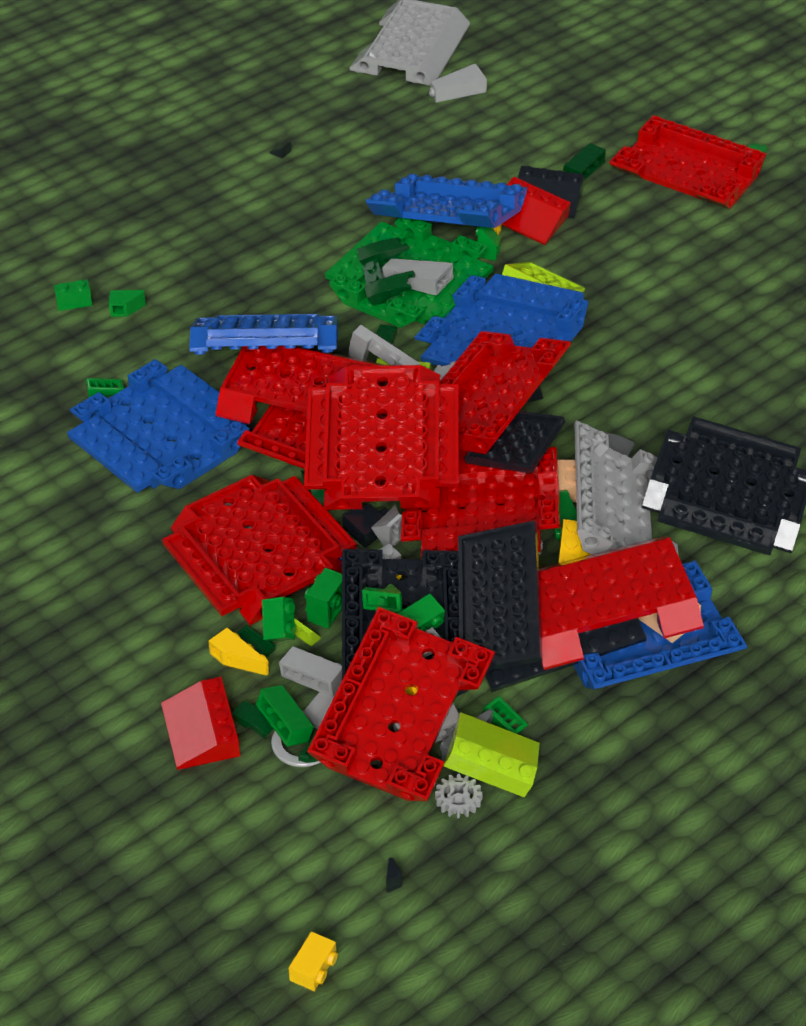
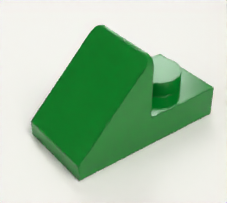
[362,584,402,613]

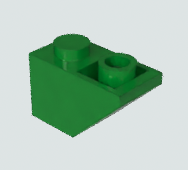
[476,226,501,261]
[109,290,146,317]

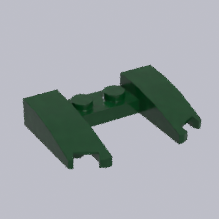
[357,237,415,306]

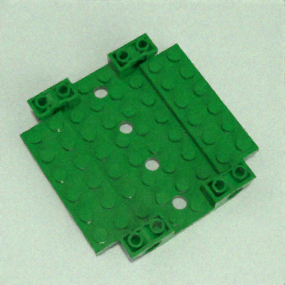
[325,218,494,328]

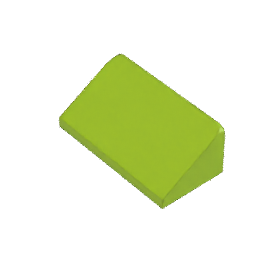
[294,618,321,646]

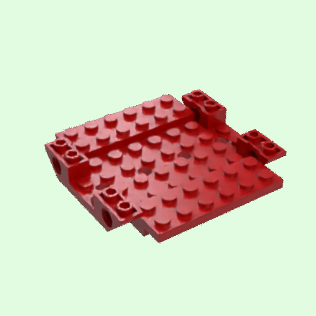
[304,365,459,510]
[401,447,561,559]
[162,475,357,625]

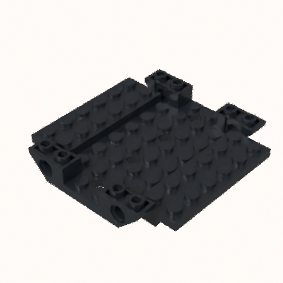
[641,416,806,556]

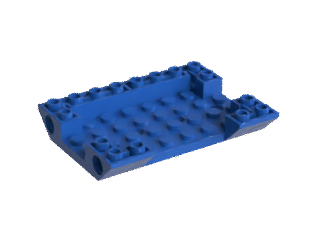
[366,174,527,228]
[573,561,747,689]

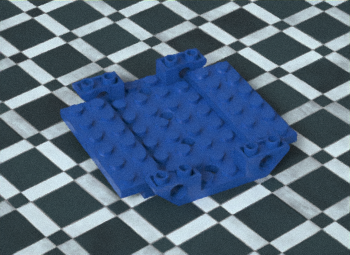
[415,274,588,366]
[189,314,338,355]
[67,359,252,493]

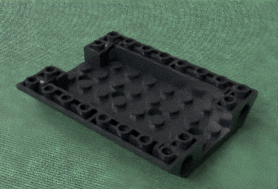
[342,549,468,697]

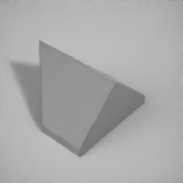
[371,505,402,547]

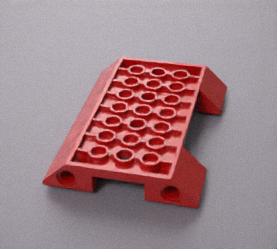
[609,115,767,209]
[440,331,571,454]
[216,345,389,424]
[307,607,495,801]

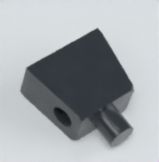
[342,504,389,548]

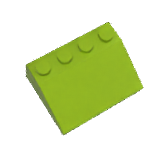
[502,262,585,292]
[444,712,540,797]

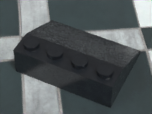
[518,166,584,219]

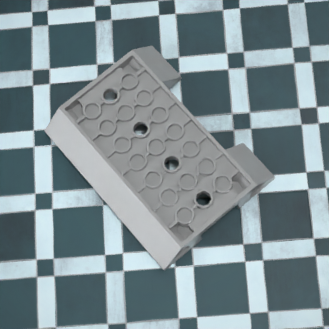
[350,0,470,86]
[574,420,678,555]

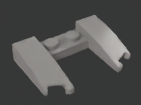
[349,325,420,366]

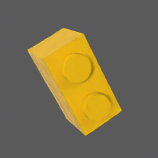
[289,932,338,991]

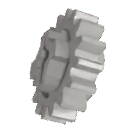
[435,774,482,818]

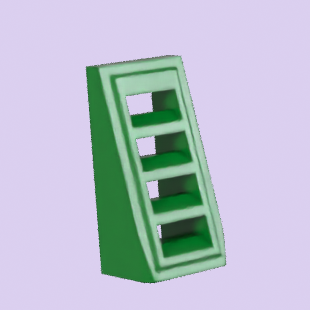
[85,378,124,397]
[481,696,528,734]

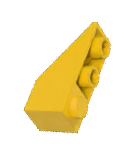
[208,628,269,676]

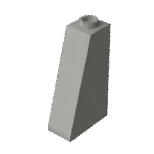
[429,64,487,102]
[382,259,454,296]

